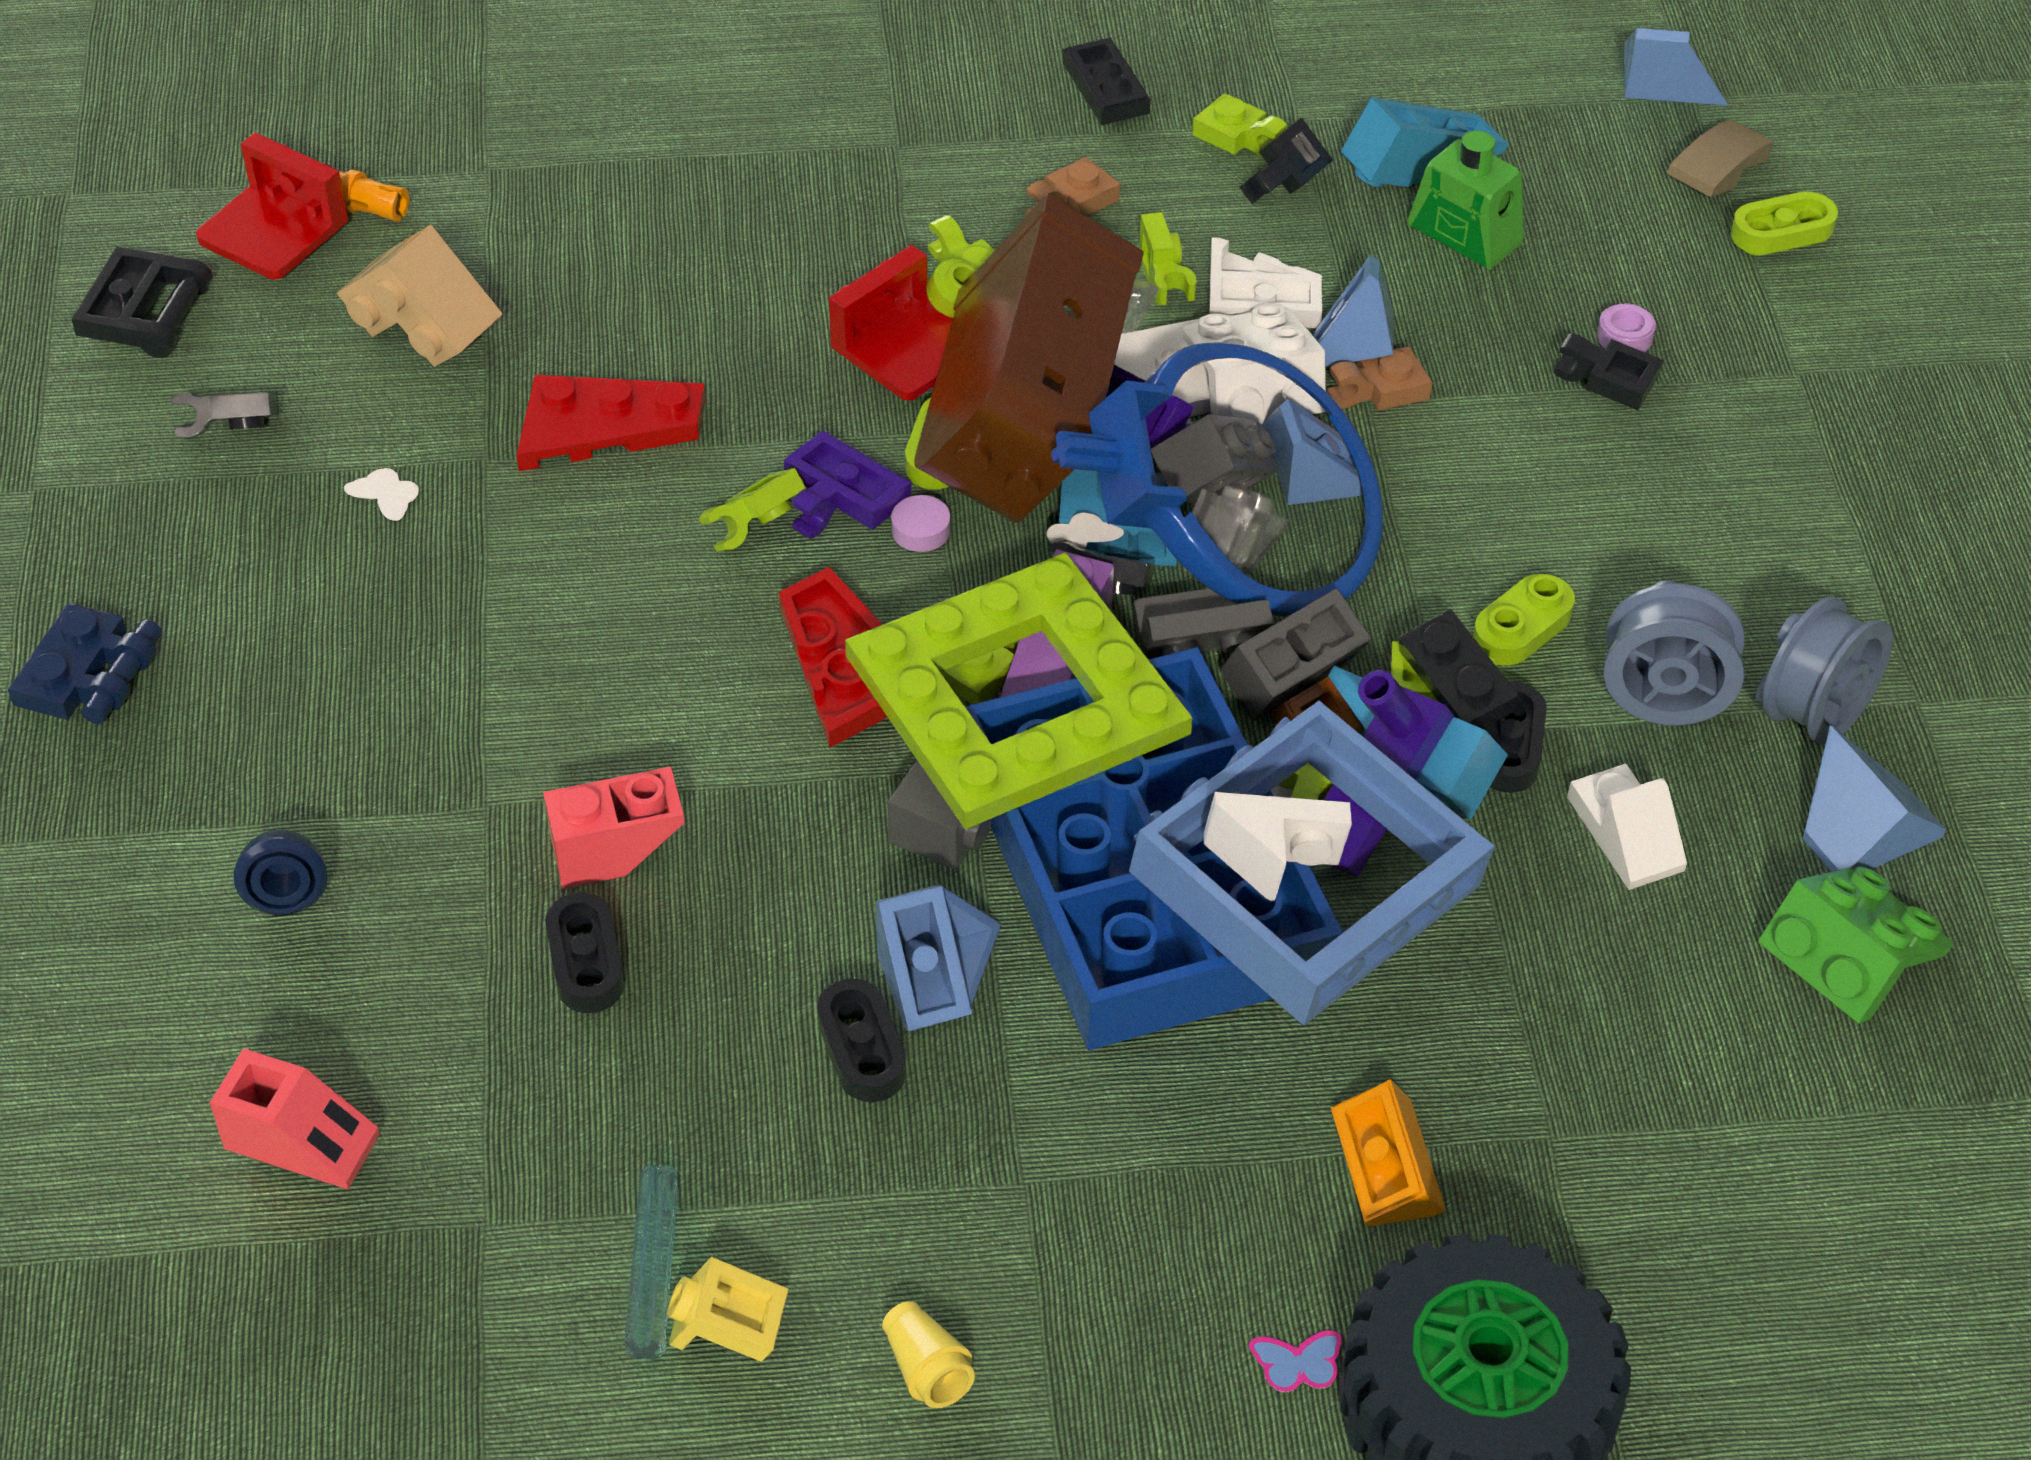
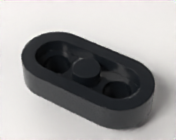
[1483,682,1547,793]
[545,892,624,1013]
[817,979,906,1102]

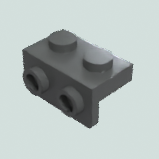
[1133,588,1273,660]

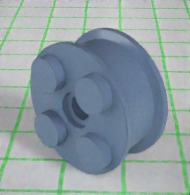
[1604,580,1745,725]
[1756,596,1893,745]

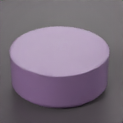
[1597,304,1656,352]
[891,495,950,552]

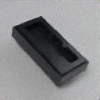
[1063,38,1151,125]

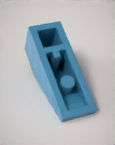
[1341,97,1509,187]
[1328,666,1508,820]

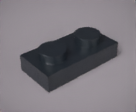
[1398,609,1519,729]

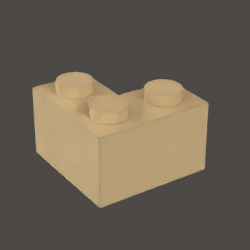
[336,224,503,367]

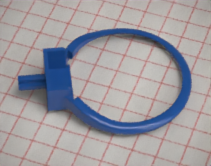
[1051,342,1383,617]

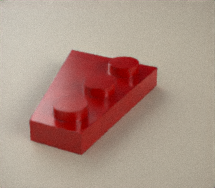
[516,375,706,471]
[779,567,888,748]

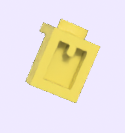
[667,1257,788,1362]

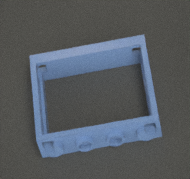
[1129,701,1495,1026]

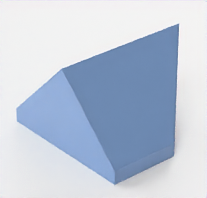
[1624,28,1729,106]
[1312,255,1394,367]
[1262,399,1364,505]
[1802,724,1946,872]
[876,884,1002,1031]

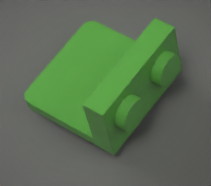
[1757,867,1953,1024]

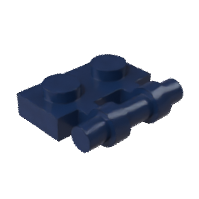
[8,603,162,724]

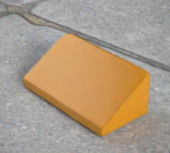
[1331,1079,1446,1226]

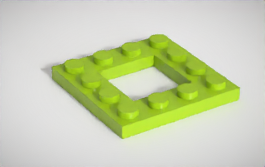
[845,552,1192,830]

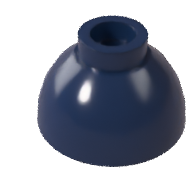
[234,829,327,915]

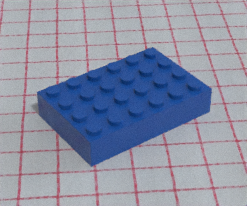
[965,647,1343,1051]

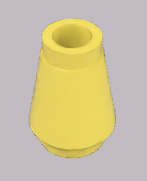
[882,1301,975,1408]

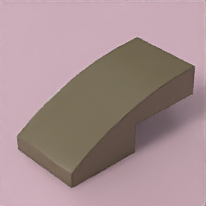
[1666,119,1774,197]

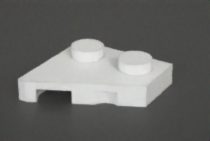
[1209,237,1322,328]

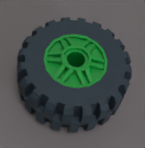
[1339,1234,1631,1460]

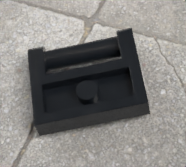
[71,246,213,358]

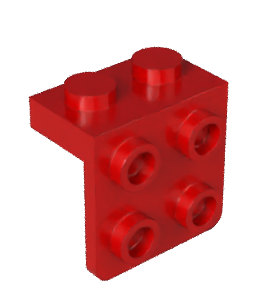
[196,132,348,280]
[829,244,953,401]

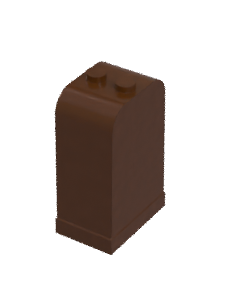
[914,193,1144,523]

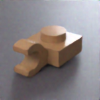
[1025,157,1120,216]
[1326,346,1433,411]

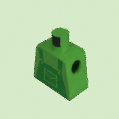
[1407,130,1523,270]

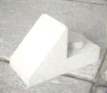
[1567,764,1687,890]
[1204,792,1352,901]

